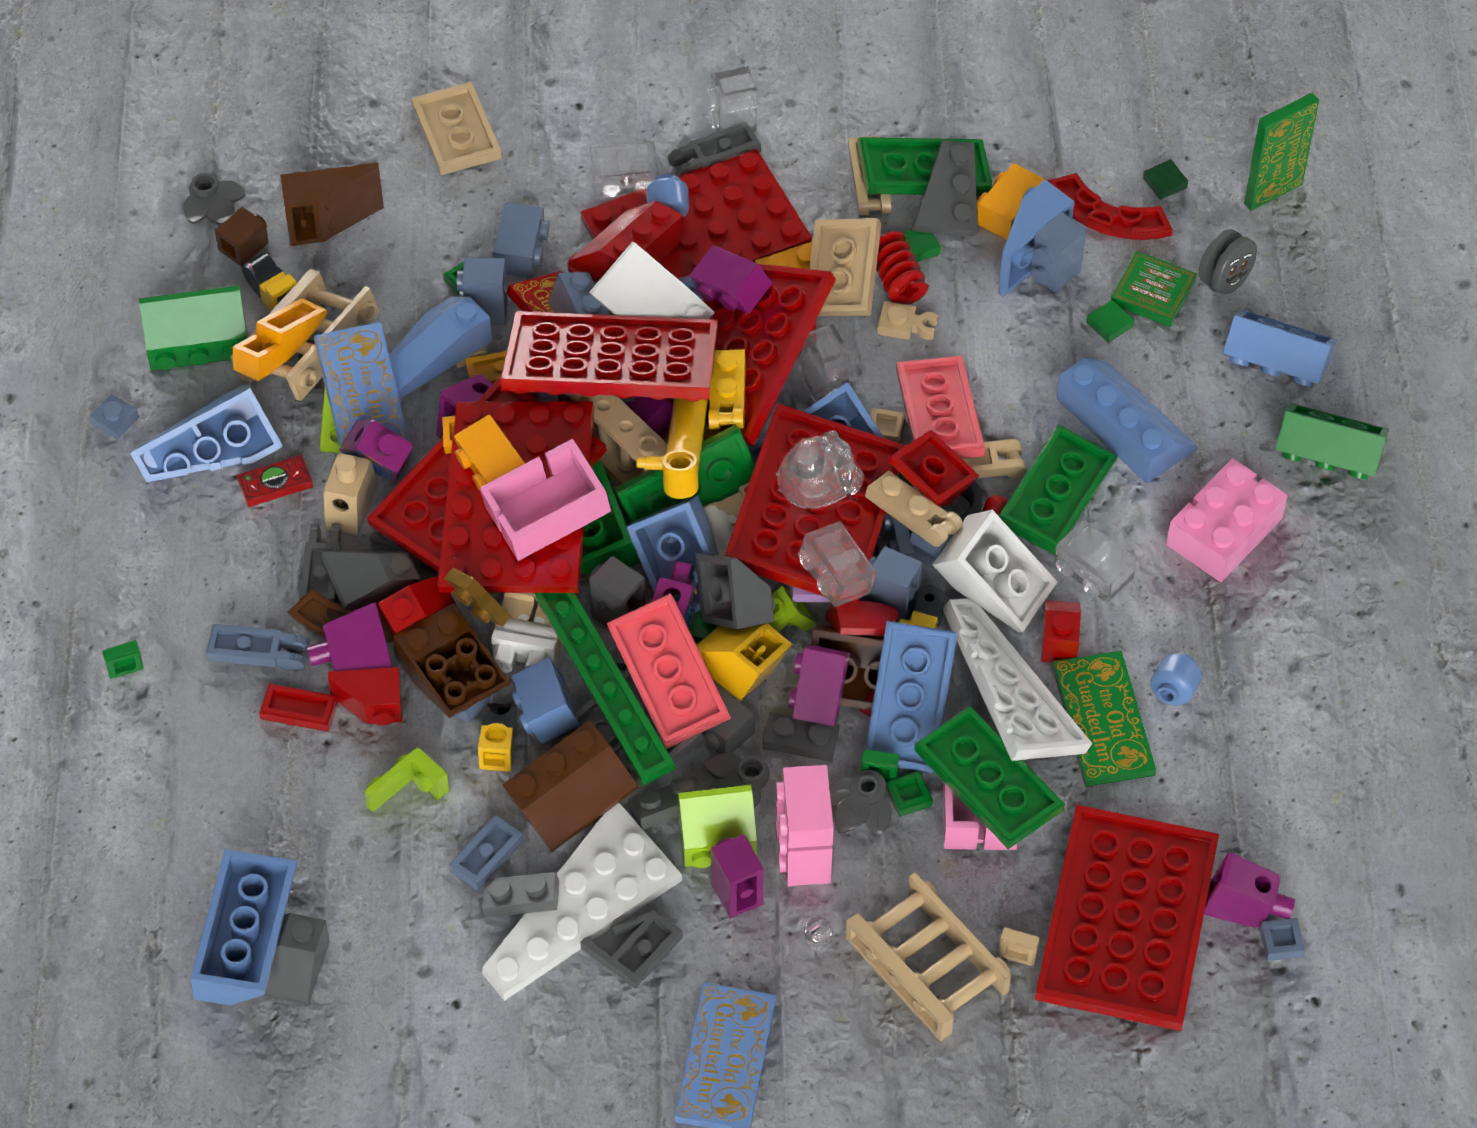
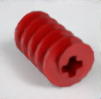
[876,231,929,305]

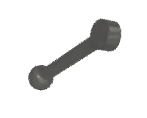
[370,531,431,569]

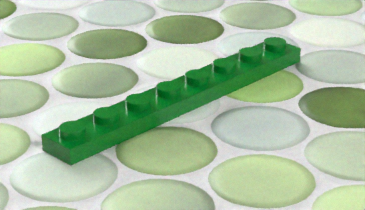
[532,593,675,785]

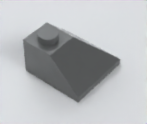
[321,548,420,610]
[695,552,775,629]
[261,913,330,1006]

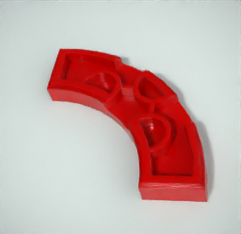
[1047,173,1173,240]

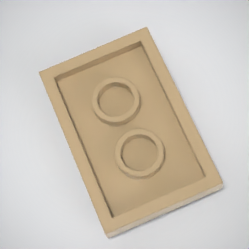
[411,82,502,175]
[809,218,881,316]

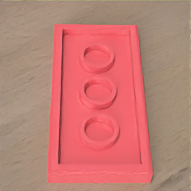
[896,356,985,459]
[607,593,731,749]

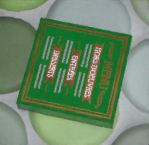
[1111,251,1197,327]

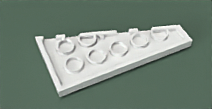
[943,598,1092,761]
[482,803,682,1001]

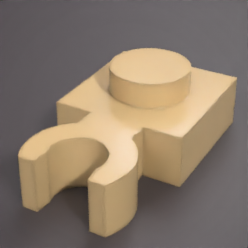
[877,301,938,340]

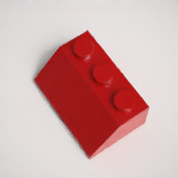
[569,201,683,281]

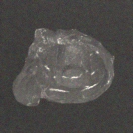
[776,430,864,508]

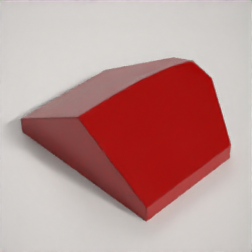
[825,599,899,636]

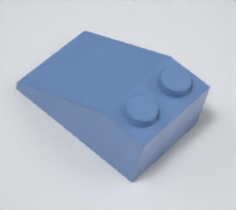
[998,180,1074,297]
[626,495,719,612]

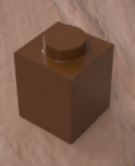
[215,207,269,267]

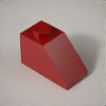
[378,576,457,636]
[1041,600,1081,663]
[328,667,402,725]

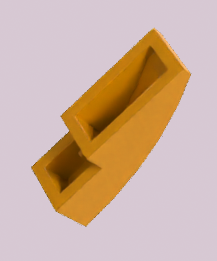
[233,298,327,381]

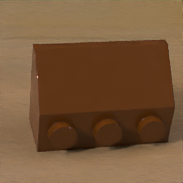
[811,624,884,710]
[502,720,639,852]

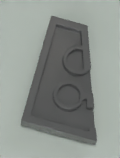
[912,140,978,236]

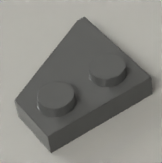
[580,910,683,989]

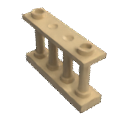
[230,269,380,401]
[565,393,667,486]
[846,872,1011,1042]

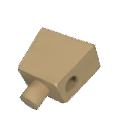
[323,453,378,536]

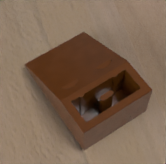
[280,162,384,246]
[393,603,510,718]

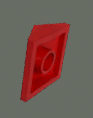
[888,429,979,507]

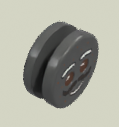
[1199,229,1257,294]

